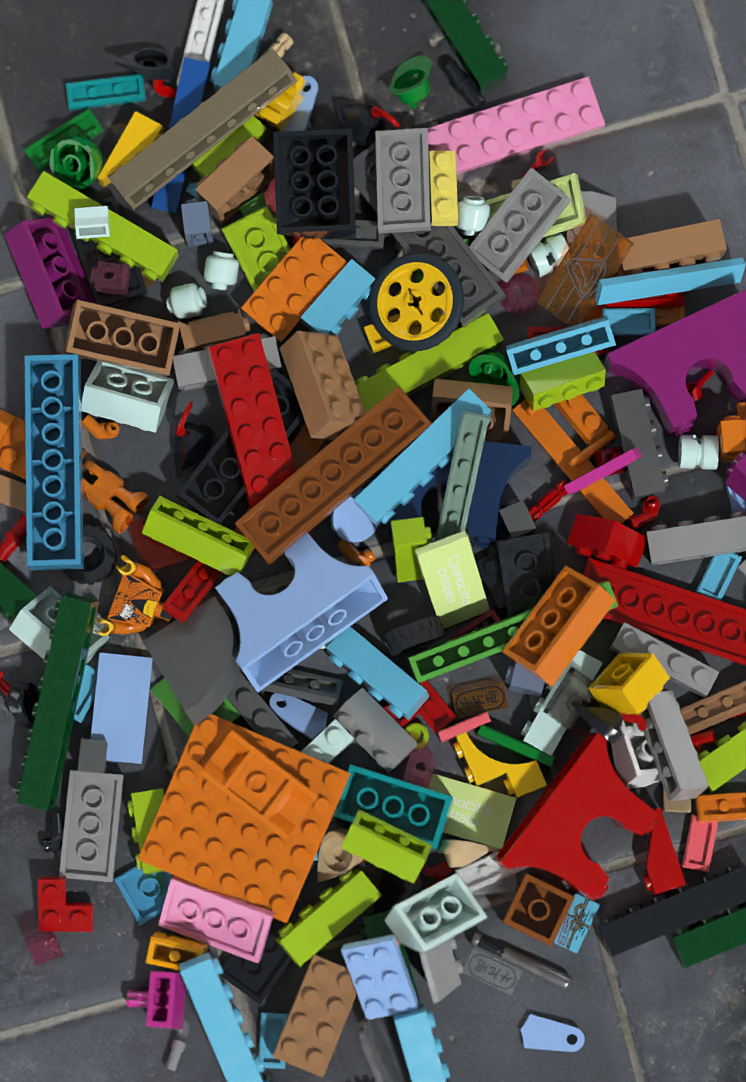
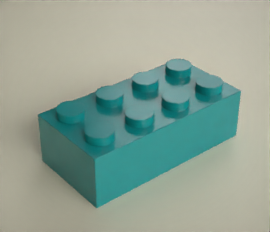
[334,765,454,851]

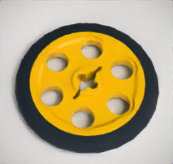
[369,253,464,352]

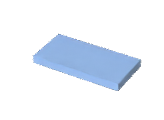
[90,653,153,764]

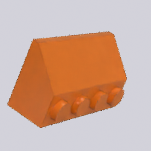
[502,565,616,687]

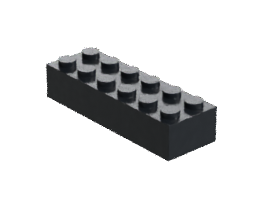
[175,369,304,524]

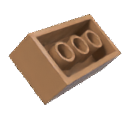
[613,219,727,277]
[63,300,180,376]
[280,331,366,440]
[271,955,357,1077]

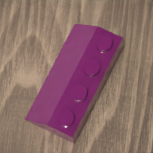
[5,217,96,329]

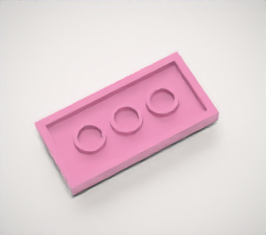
[158,875,274,963]

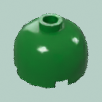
[49,136,103,190]

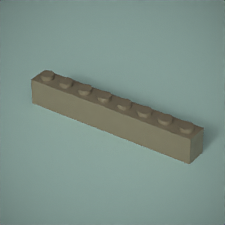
[108,49,297,210]

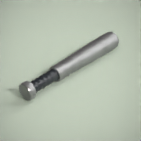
[470,931,571,991]

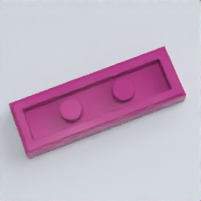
[564,447,643,494]

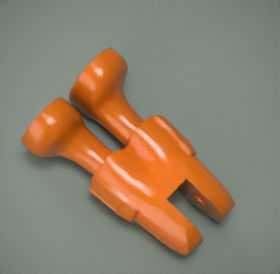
[82,460,150,534]

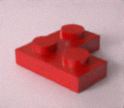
[383,680,457,734]
[38,877,94,932]

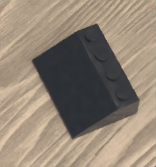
[273,129,356,240]

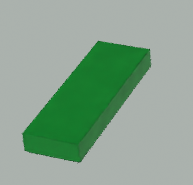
[24,108,104,173]
[477,725,555,768]

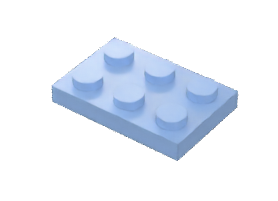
[341,935,420,1020]

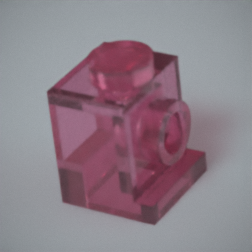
[90,261,131,296]
[402,748,437,789]
[25,932,64,967]

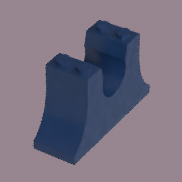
[386,441,532,549]

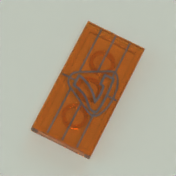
[536,214,634,327]

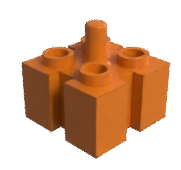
[715,402,746,461]

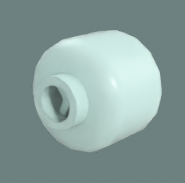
[457,196,490,236]
[203,251,239,290]
[166,283,207,320]

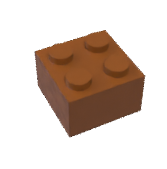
[502,874,575,946]

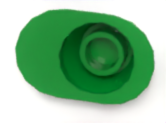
[388,56,432,109]
[469,350,520,405]

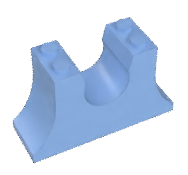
[216,533,388,692]

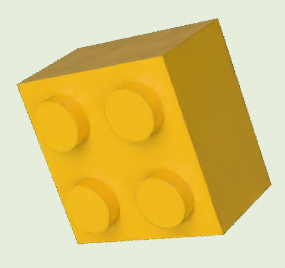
[588,652,670,714]

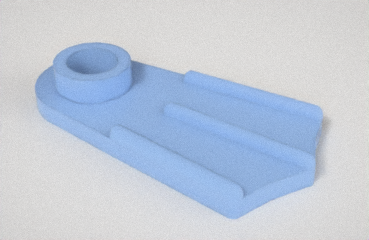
[285,76,318,131]
[269,693,328,740]
[520,1014,584,1052]

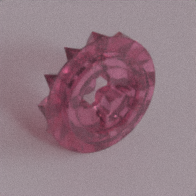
[500,274,540,315]

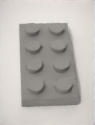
[375,128,431,234]
[469,168,572,283]
[59,770,124,882]

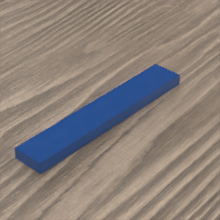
[151,57,210,214]

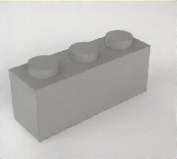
[333,688,418,773]

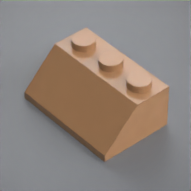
[195,136,275,226]
[430,379,513,444]

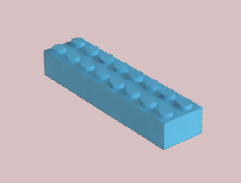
[25,354,84,570]

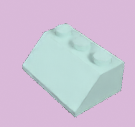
[81,361,174,433]
[9,586,109,664]
[385,873,487,953]

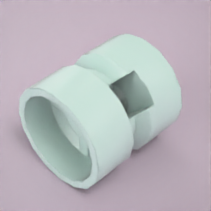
[528,233,573,277]
[678,434,719,470]

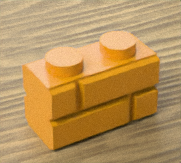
[146,931,208,970]

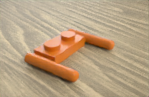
[526,394,616,469]

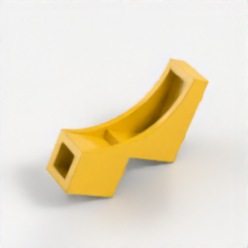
[453,732,547,799]

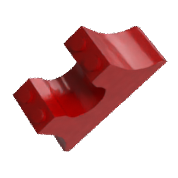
[493,732,658,901]

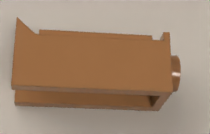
[178,309,250,352]

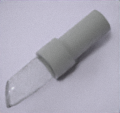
[165,1019,190,1071]

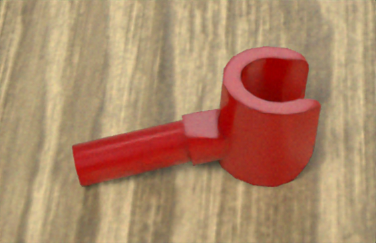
[522,149,555,177]
[686,369,714,401]

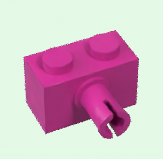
[126,971,186,1030]

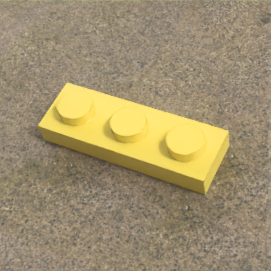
[429,151,458,226]

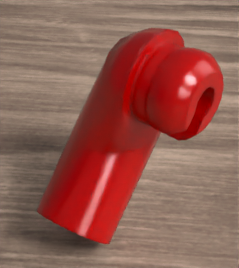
[628,495,660,530]
[690,730,716,755]

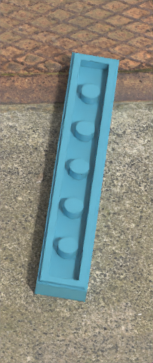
[595,257,746,305]

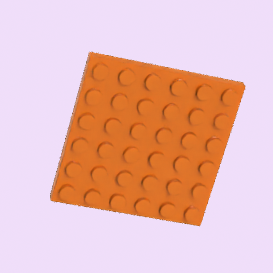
[138,714,351,923]

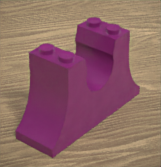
[603,290,746,437]

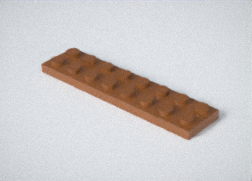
[235,386,432,565]

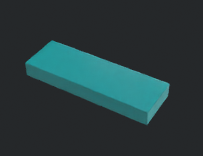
[66,74,146,111]

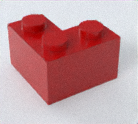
[567,514,648,569]

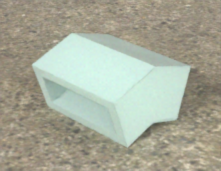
[74,206,110,239]

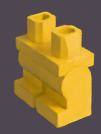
[254,72,306,131]

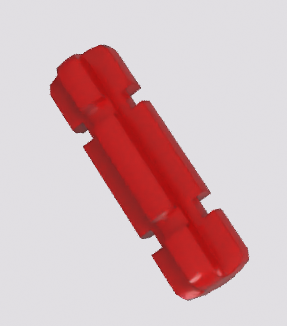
[528,480,568,522]

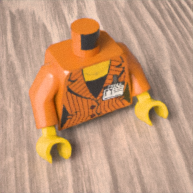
[94,555,172,636]

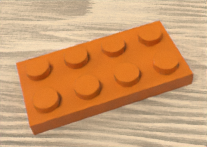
[241,237,348,343]

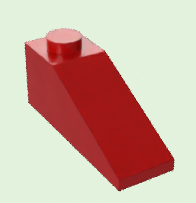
[642,807,686,895]

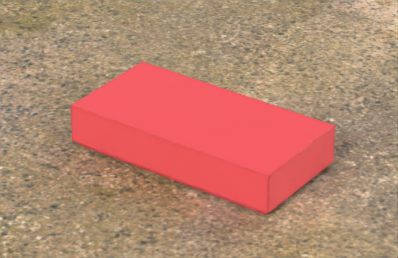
[438,712,491,743]
[682,814,718,872]

